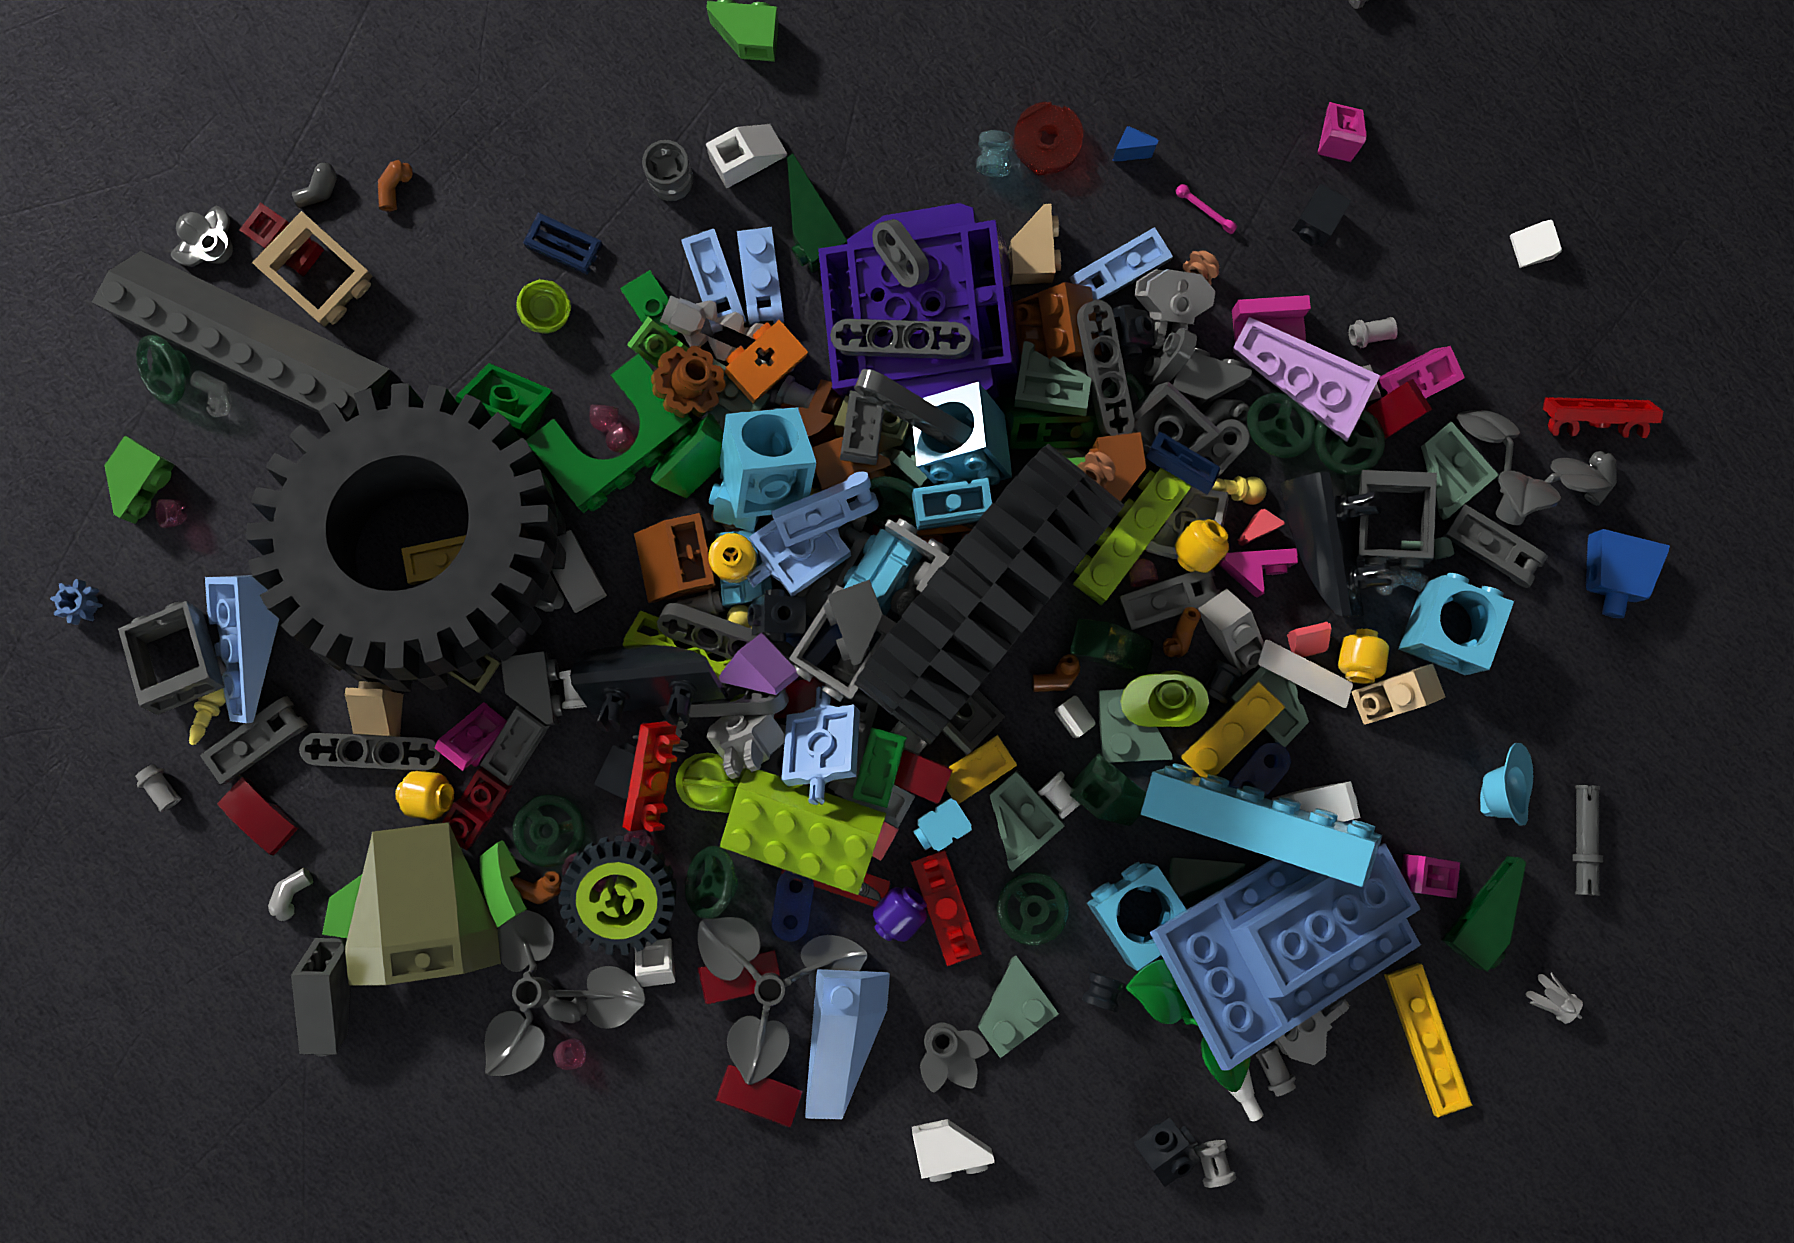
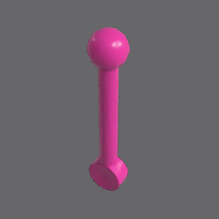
[1176,184,1237,234]

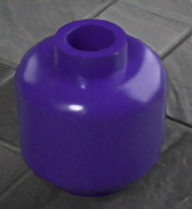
[873,886,927,942]

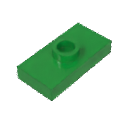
[620,270,683,338]
[852,727,907,808]

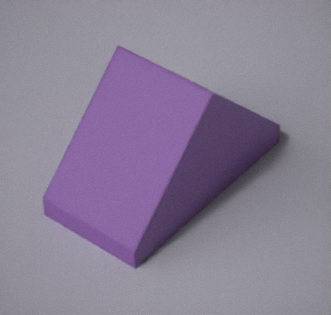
[719,633,799,695]

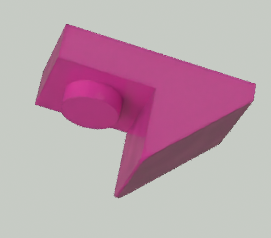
[1219,548,1298,597]
[434,702,507,771]

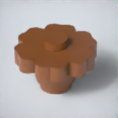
[651,345,726,418]

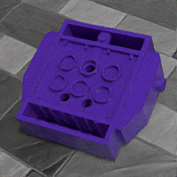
[818,203,1020,402]

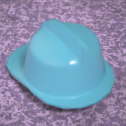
[1480,743,1533,826]

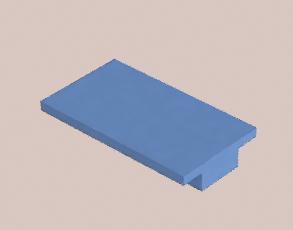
[1150,820,1421,1070]

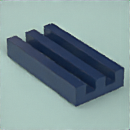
[523,212,603,275]
[1145,432,1221,495]

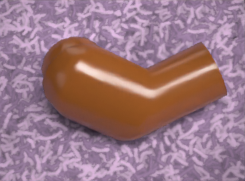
[378,160,412,211]
[1163,607,1201,658]
[1032,654,1081,692]
[512,871,562,904]

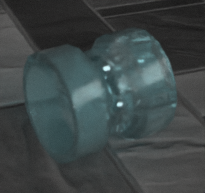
[976,130,1014,177]

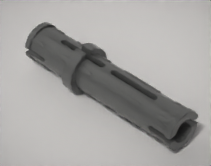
[1573,785,1603,896]

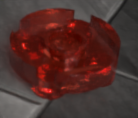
[1013,102,1083,175]

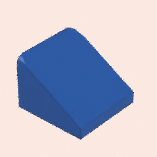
[1113,126,1159,161]

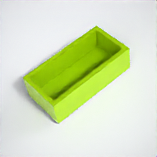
[720,769,886,895]

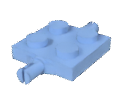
[746,520,851,596]
[782,686,860,805]

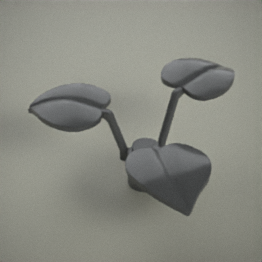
[1454,410,1612,525]
[484,910,646,1076]
[698,917,868,1085]

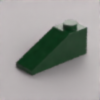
[787,154,847,273]
[998,397,1111,449]
[1441,856,1526,972]

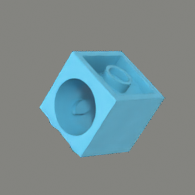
[913,382,1012,486]
[719,407,817,519]
[1398,573,1514,675]
[1087,862,1187,971]

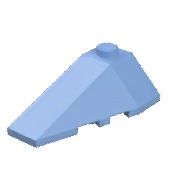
[205,575,279,723]
[805,969,890,1119]

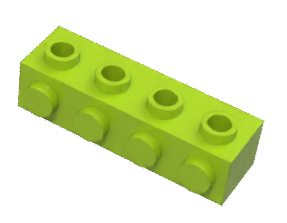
[1073,468,1192,605]

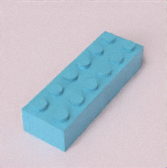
[1141,764,1382,887]

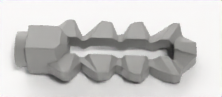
[660,296,794,372]

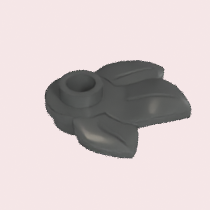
[171,205,233,267]
[920,1022,989,1092]

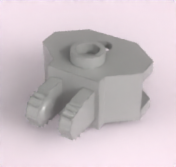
[1134,269,1215,349]
[707,714,786,779]
[1274,999,1350,1065]

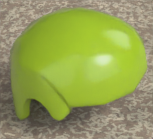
[516,279,571,334]

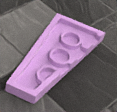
[1233,317,1380,442]

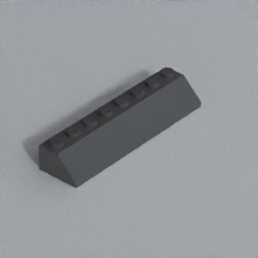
[92,251,391,419]

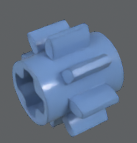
[50,579,103,625]

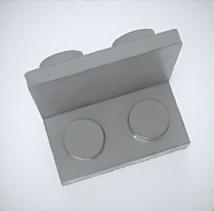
[885,518,950,596]

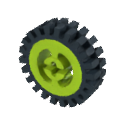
[559,836,677,955]

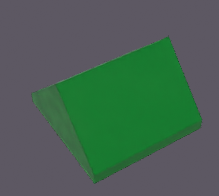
[455,363,553,439]
[651,412,724,499]

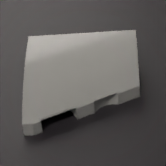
[1146,487,1229,559]

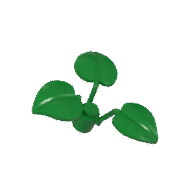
[1126,959,1251,1092]

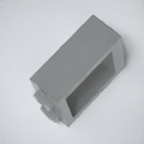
[789,585,897,702]

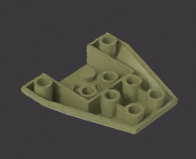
[345,822,501,985]

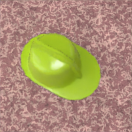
[1120,670,1209,727]
[675,753,747,813]

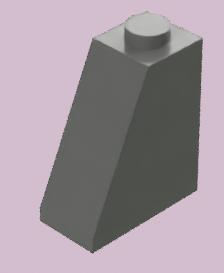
[291,938,350,1056]

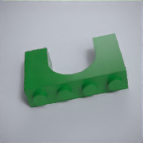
[525,353,695,513]

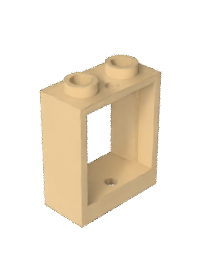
[252,211,373,327]

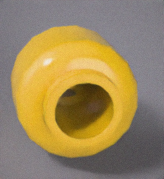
[1175,519,1229,573]
[708,533,757,583]
[1338,629,1389,684]
[396,771,454,820]

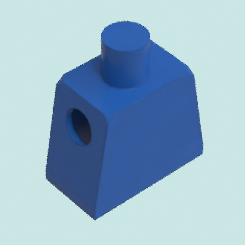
[1586,529,1670,618]

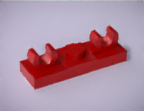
[1543,397,1664,438]
[622,721,681,832]
[911,850,981,966]

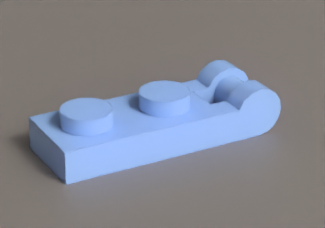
[737,227,784,327]
[1070,227,1173,300]
[681,229,746,334]
[771,471,879,547]

